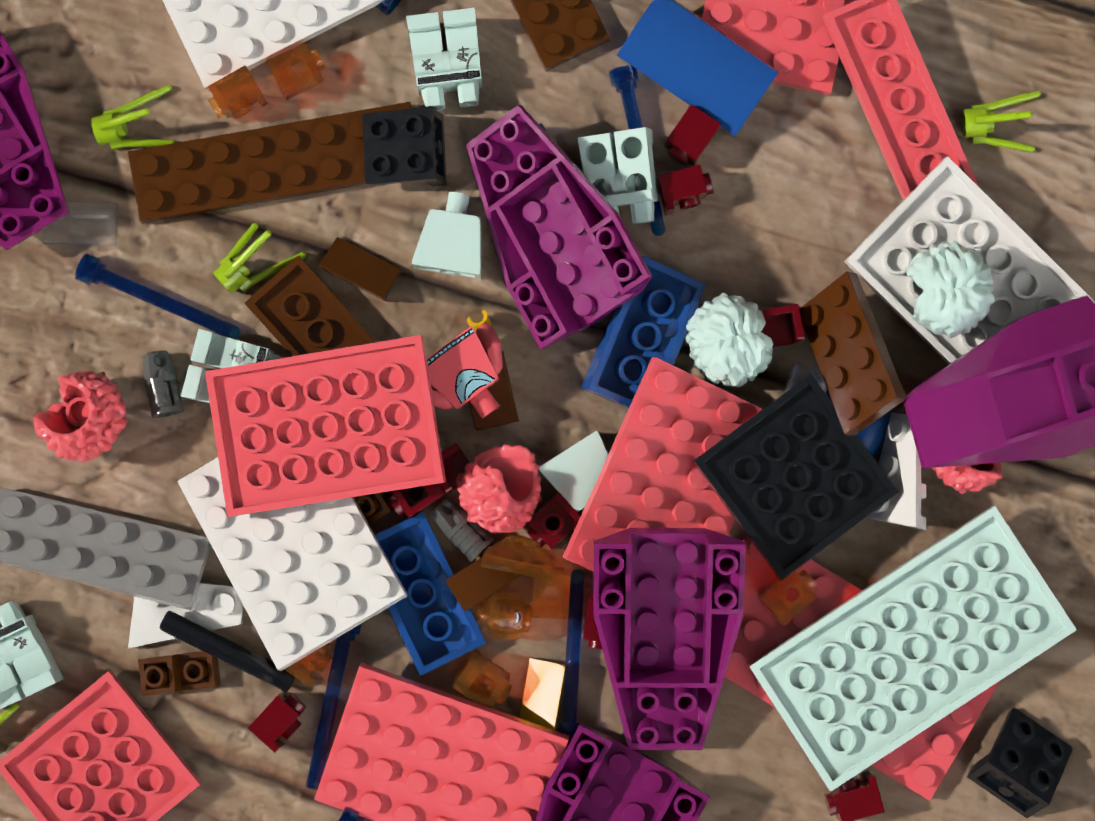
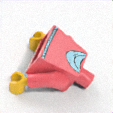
[427,310,503,419]

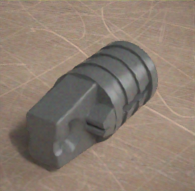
[142,351,184,418]
[431,497,495,563]

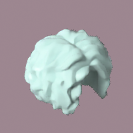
[906,241,995,338]
[686,293,773,387]

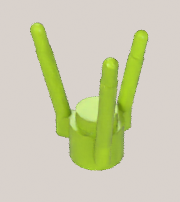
[91,85,176,150]
[962,91,1041,153]
[213,223,306,293]

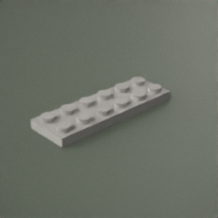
[0,487,211,611]

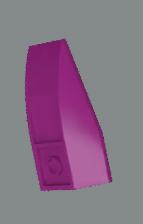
[0,31,69,251]
[466,105,652,350]
[903,295,1095,468]
[593,528,746,750]
[536,724,710,821]

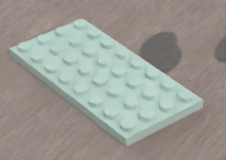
[748,506,1077,792]

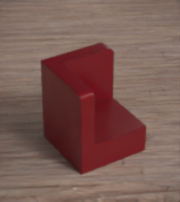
[761,304,805,348]
[440,443,470,494]

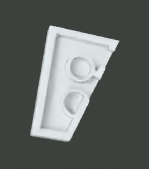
[867,412,926,530]
[128,582,245,649]

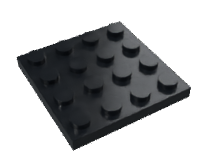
[692,374,899,580]

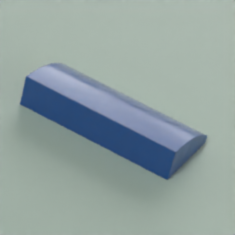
[617,0,779,136]
[581,256,706,408]
[375,512,486,676]

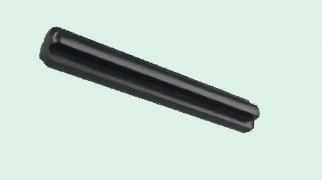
[159,611,296,692]

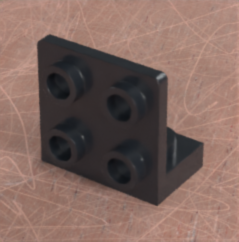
[362,107,447,187]
[967,708,1073,818]

